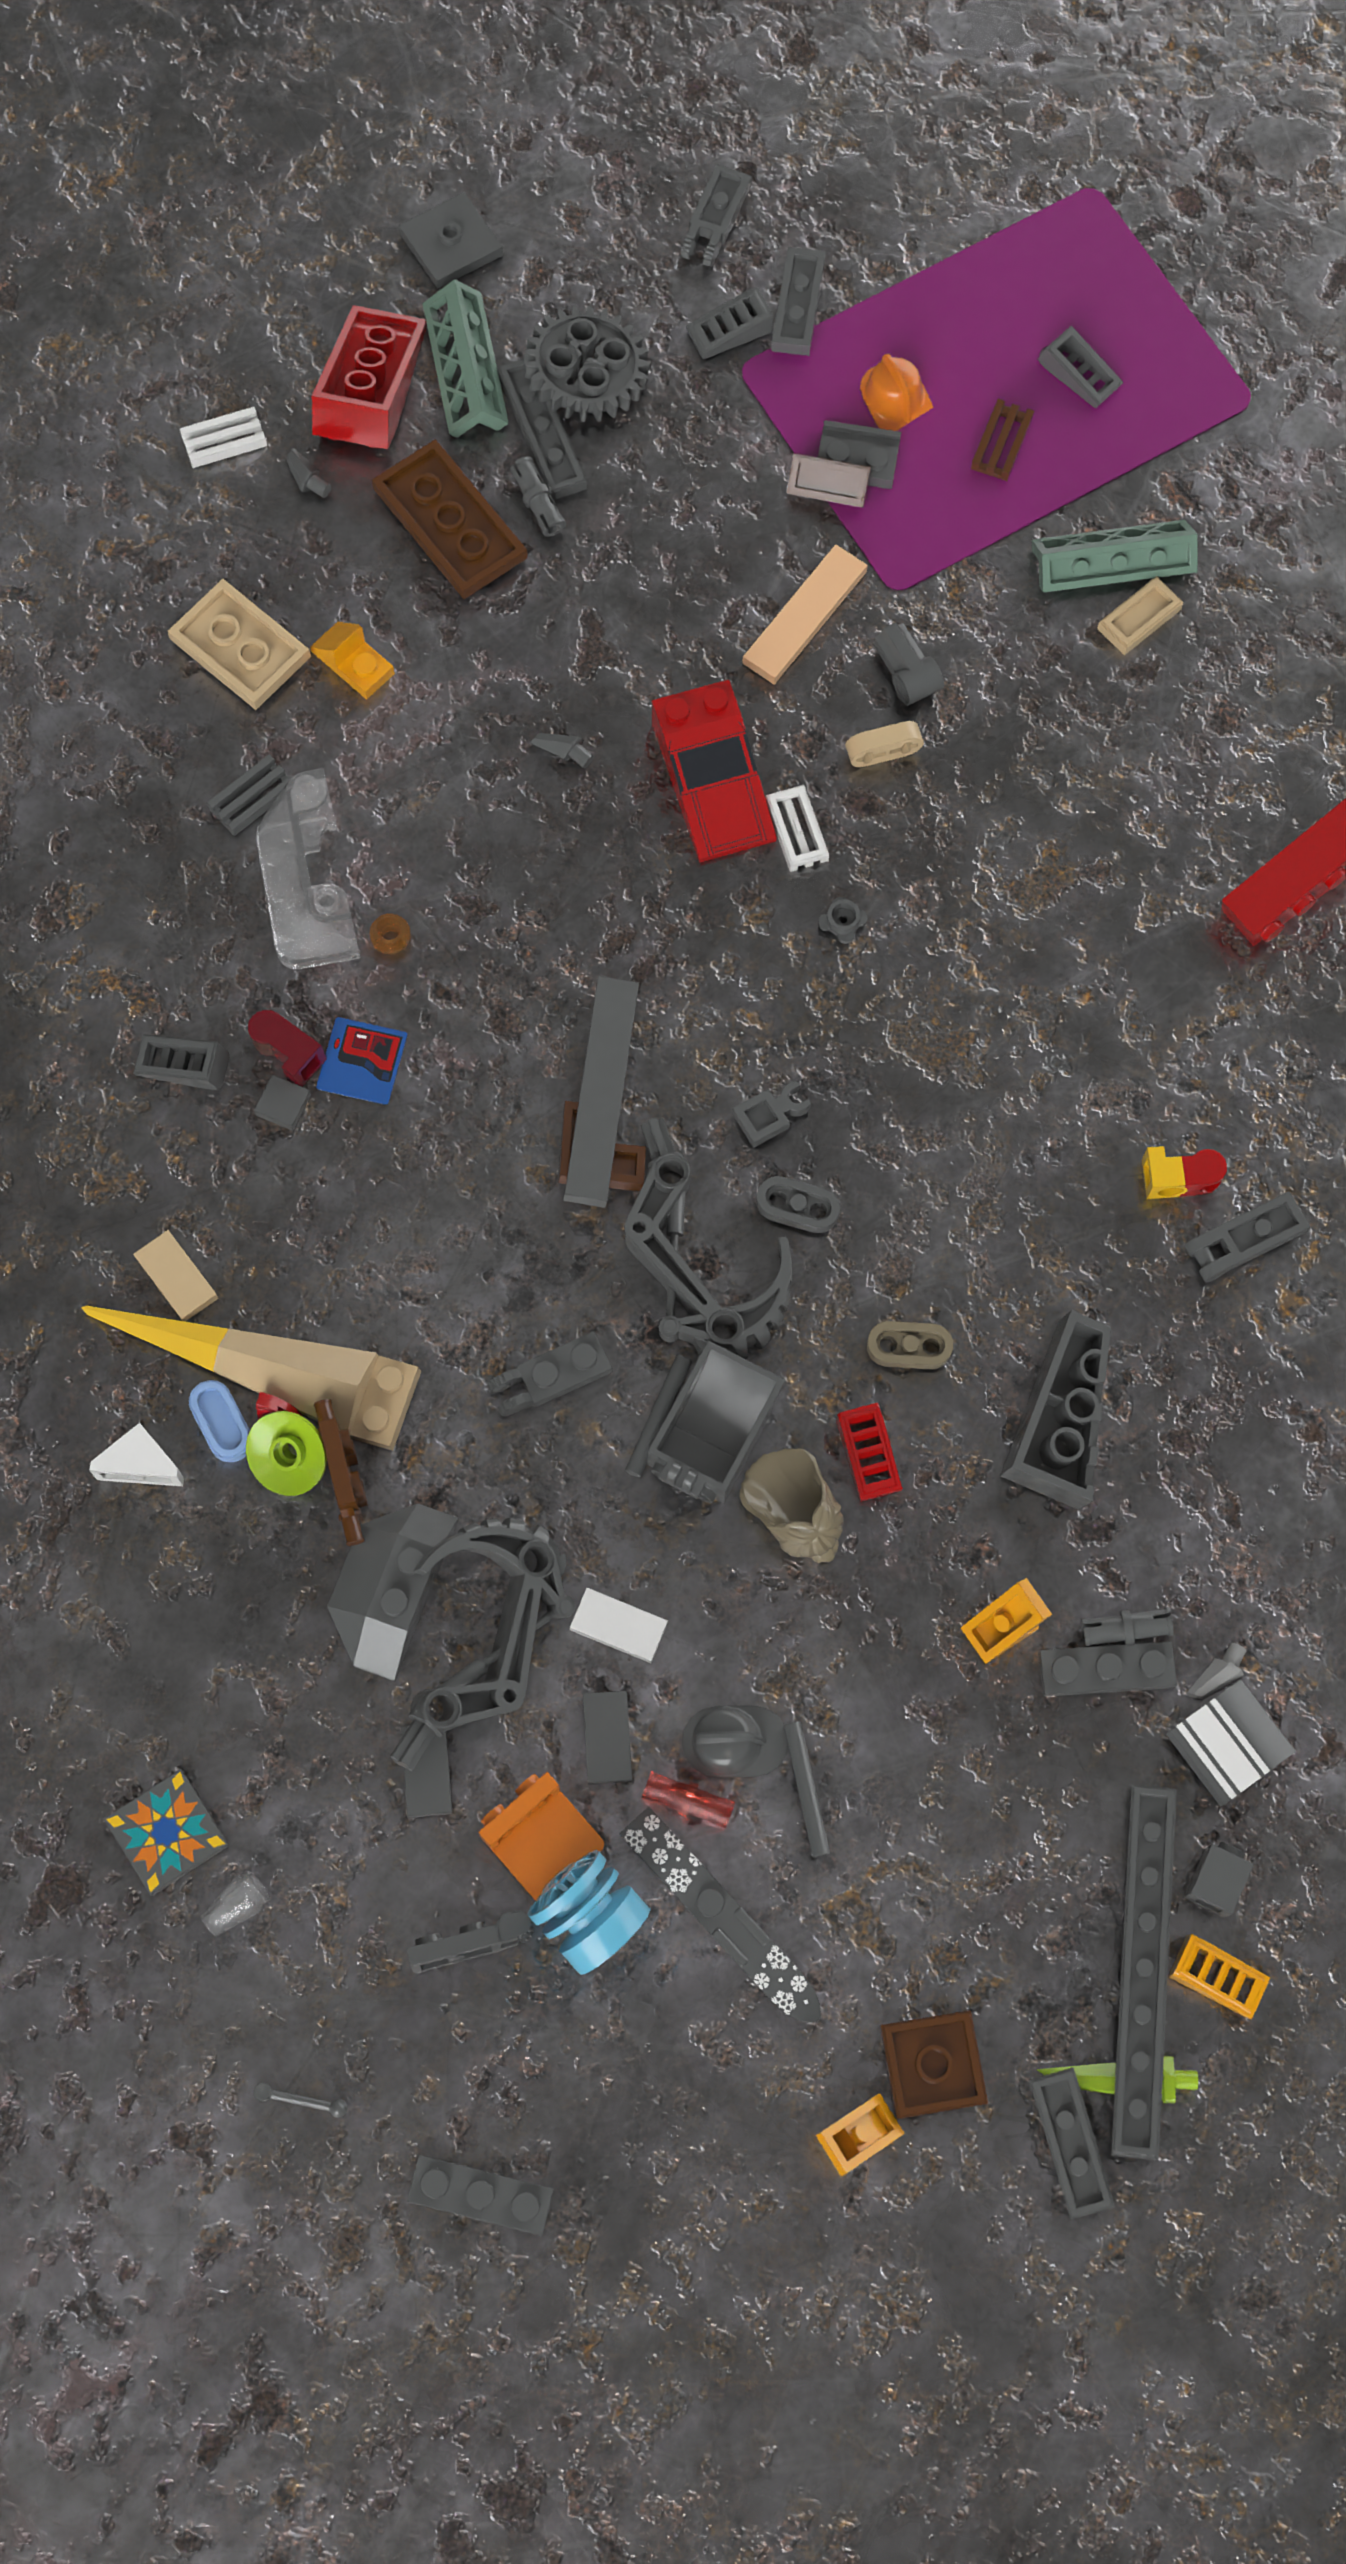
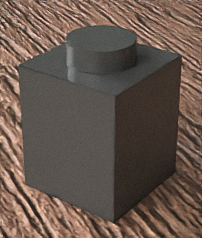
[1183,1842,1254,1918]

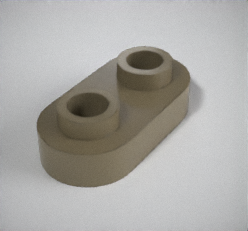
[867,1321,954,1369]

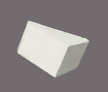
[89,1423,184,1487]

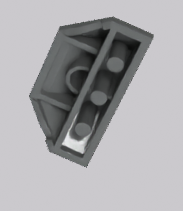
[327,1503,459,1682]

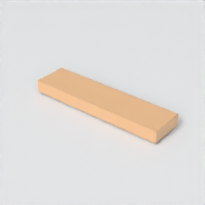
[742,544,868,685]

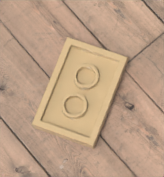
[167,579,311,710]

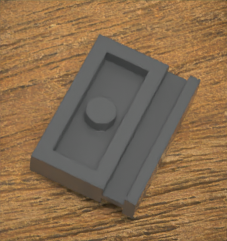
[818,420,901,489]

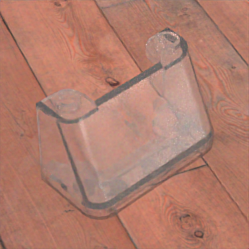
[255,768,361,969]

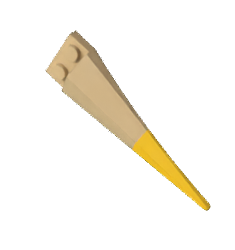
[81,1306,421,1451]

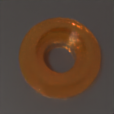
[369,913,411,954]

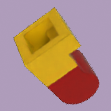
[1142,1146,1227,1199]

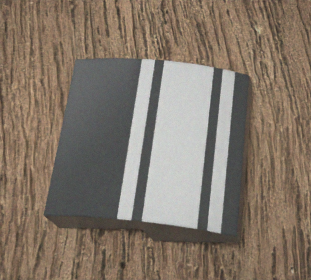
[1166,1679,1296,1807]

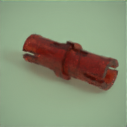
[641,1771,735,1829]

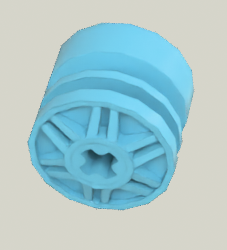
[527,1850,651,1975]

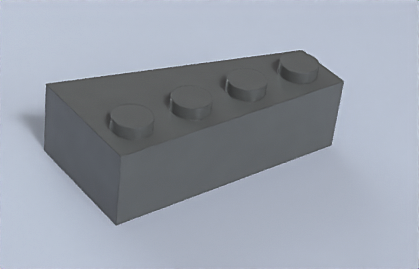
[1000,1310,1111,1510]

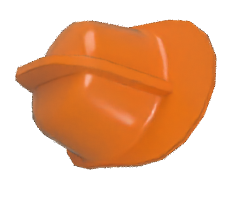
[860,353,933,431]

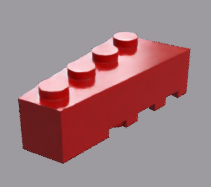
[1222,798,1346,946]

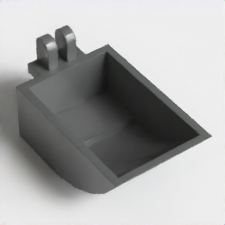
[647,1340,785,1504]

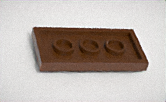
[372,439,528,599]

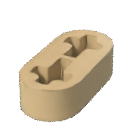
[845,721,924,767]

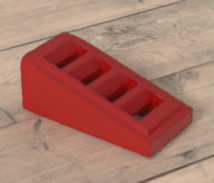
[836,1403,902,1502]

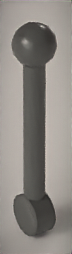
[253,2083,348,2118]

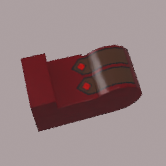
[248,1010,327,1087]

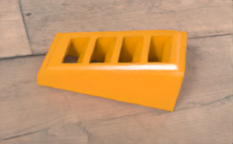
[1168,1934,1270,2020]

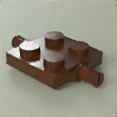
[314,1399,368,1546]

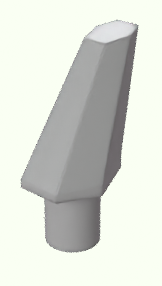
[1187,1643,1246,1700]

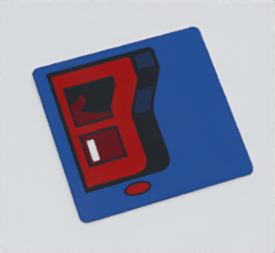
[316,1017,407,1105]

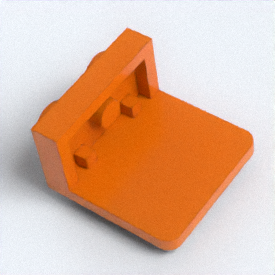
[478,1771,604,1901]

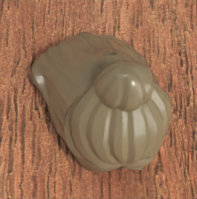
[740,1448,844,1563]

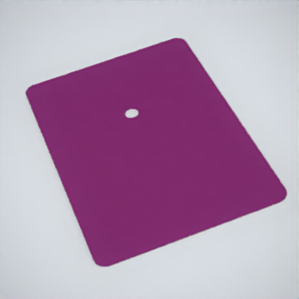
[742,188,1251,590]

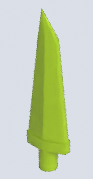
[1036,2056,1198,2103]

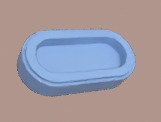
[189,1380,250,1462]

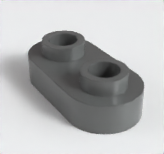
[757,1176,840,1233]

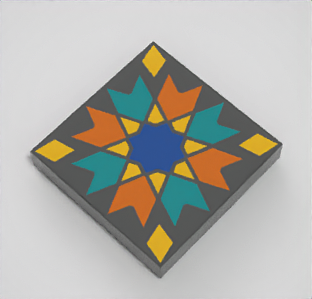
[104,1769,229,1896]

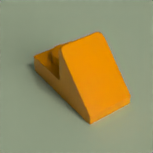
[310,621,395,700]
[961,1578,1052,1664]
[816,2093,905,2177]

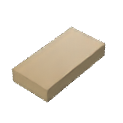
[1097,576,1184,656]
[133,1230,219,1322]

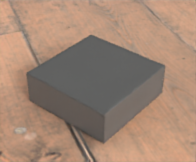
[254,1075,311,1131]

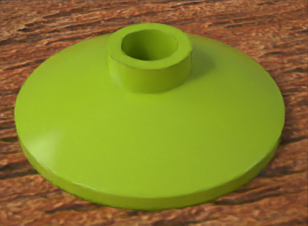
[246,1411,327,1496]

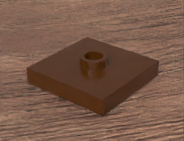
[880,2010,988,2119]

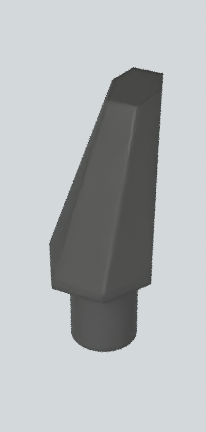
[287,448,332,498]
[530,733,594,769]

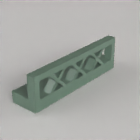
[422,279,509,438]
[1032,520,1198,593]

